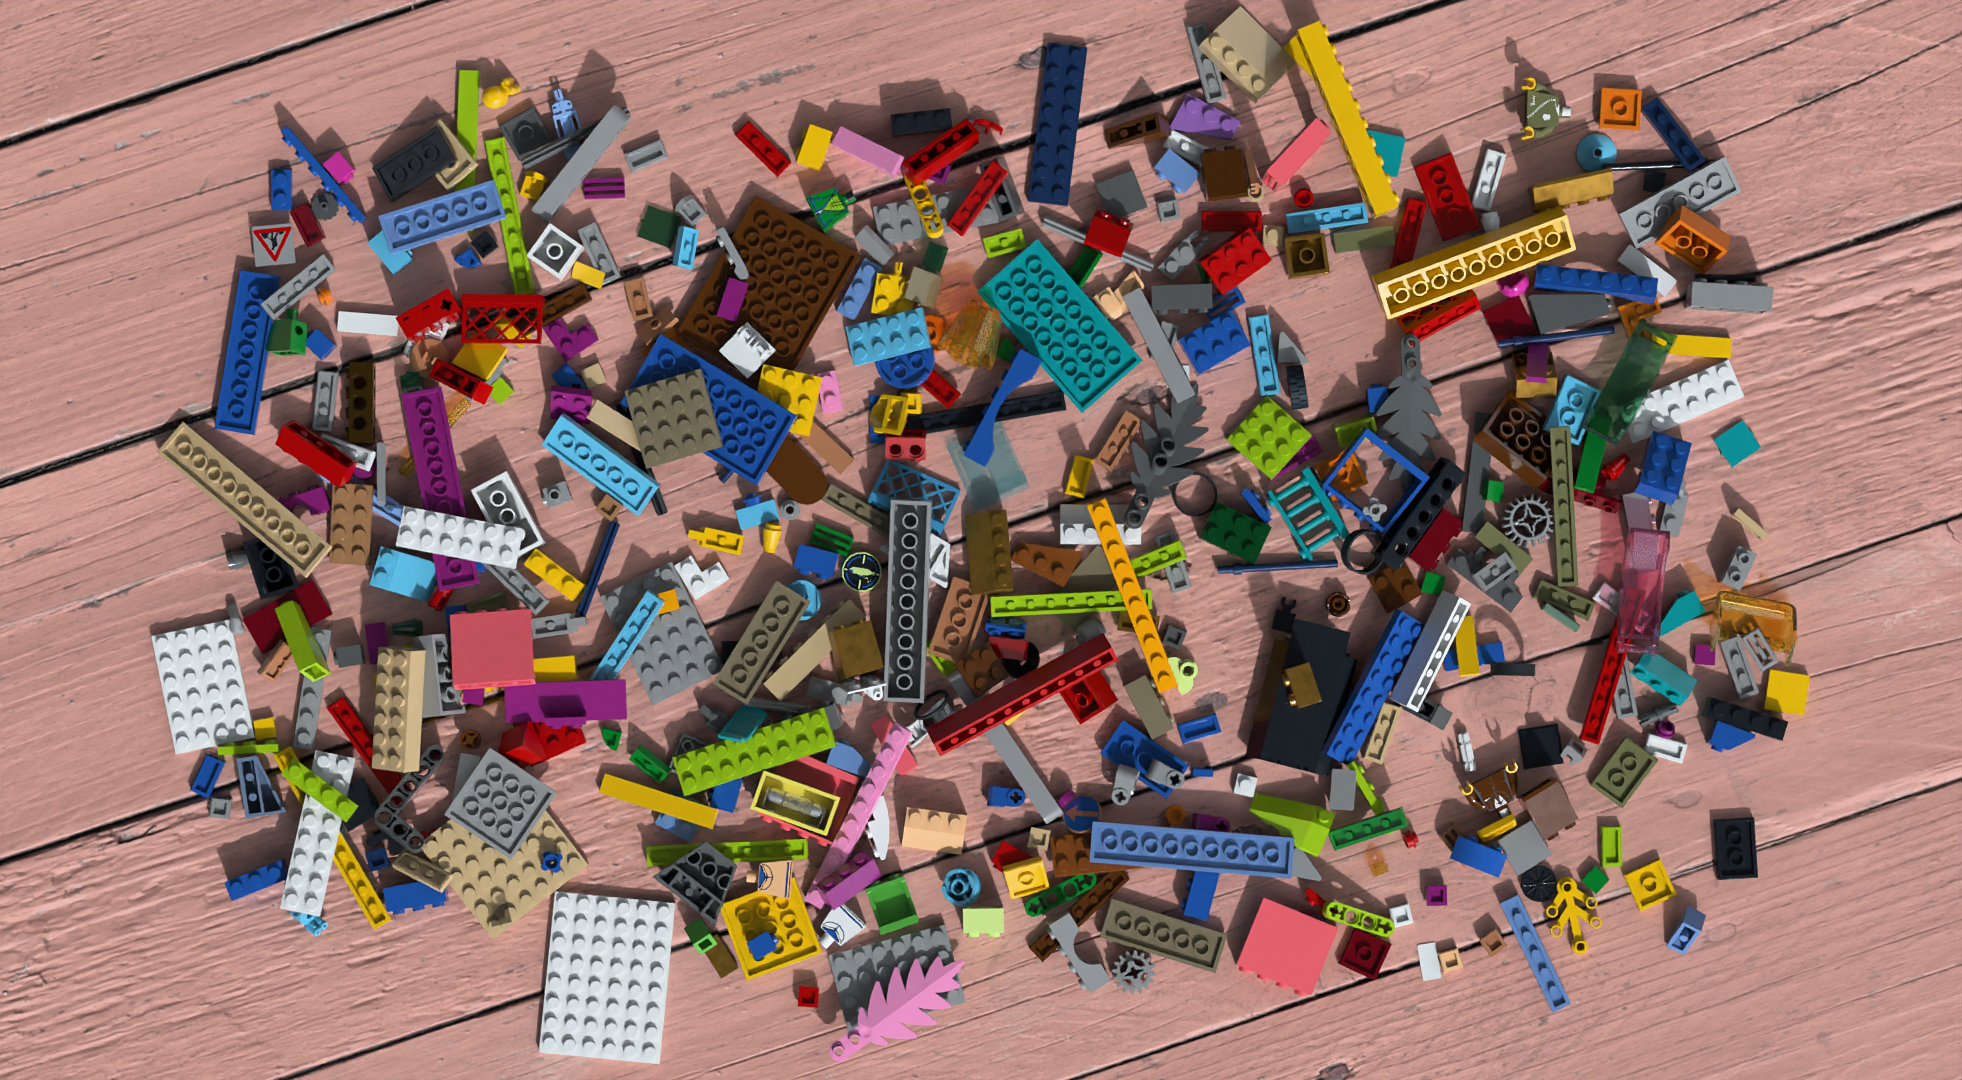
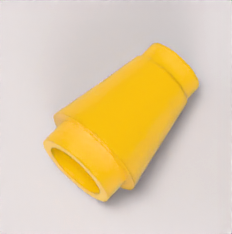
[763,522,782,553]

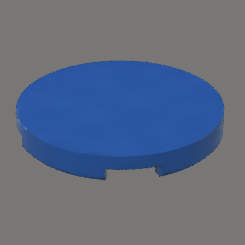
[875,344,935,389]

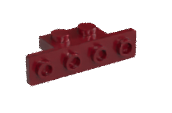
[1540,468,1622,514]

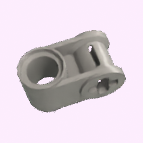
[1145,758,1185,789]
[1112,764,1140,805]

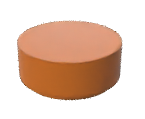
[1165,805,1186,825]

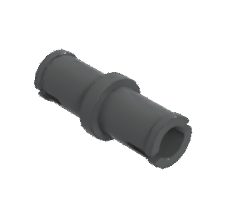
[1637,702,1679,728]

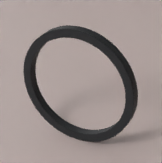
[914,690,949,720]

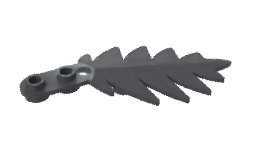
[1375,334,1442,493]
[1123,384,1209,529]

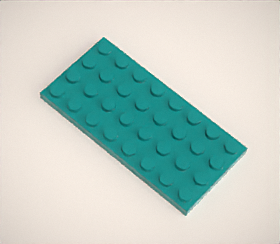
[977,239,1143,413]

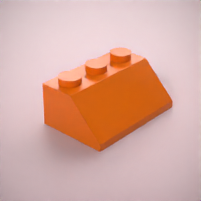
[1655,205,1730,274]

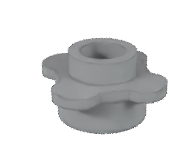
[1363,497,1387,522]

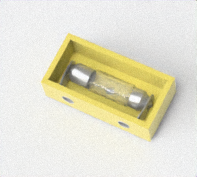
[750,770,841,836]

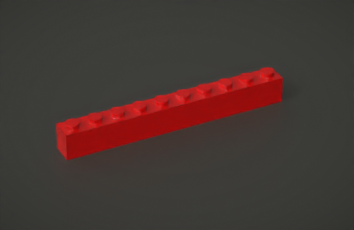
[926,633,1118,756]

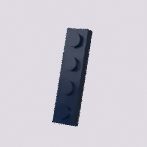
[1641,97,1705,173]

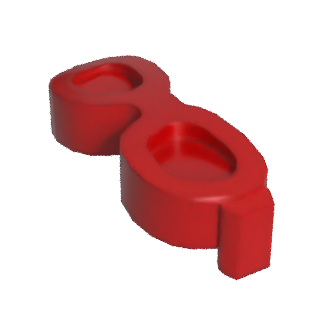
[973,119,1003,135]

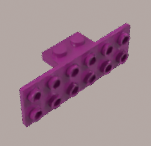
[504,679,627,729]

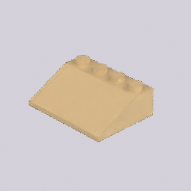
[1198,6,1297,104]

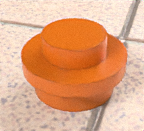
[316,286,333,306]

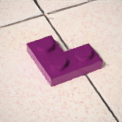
[543,318,599,362]

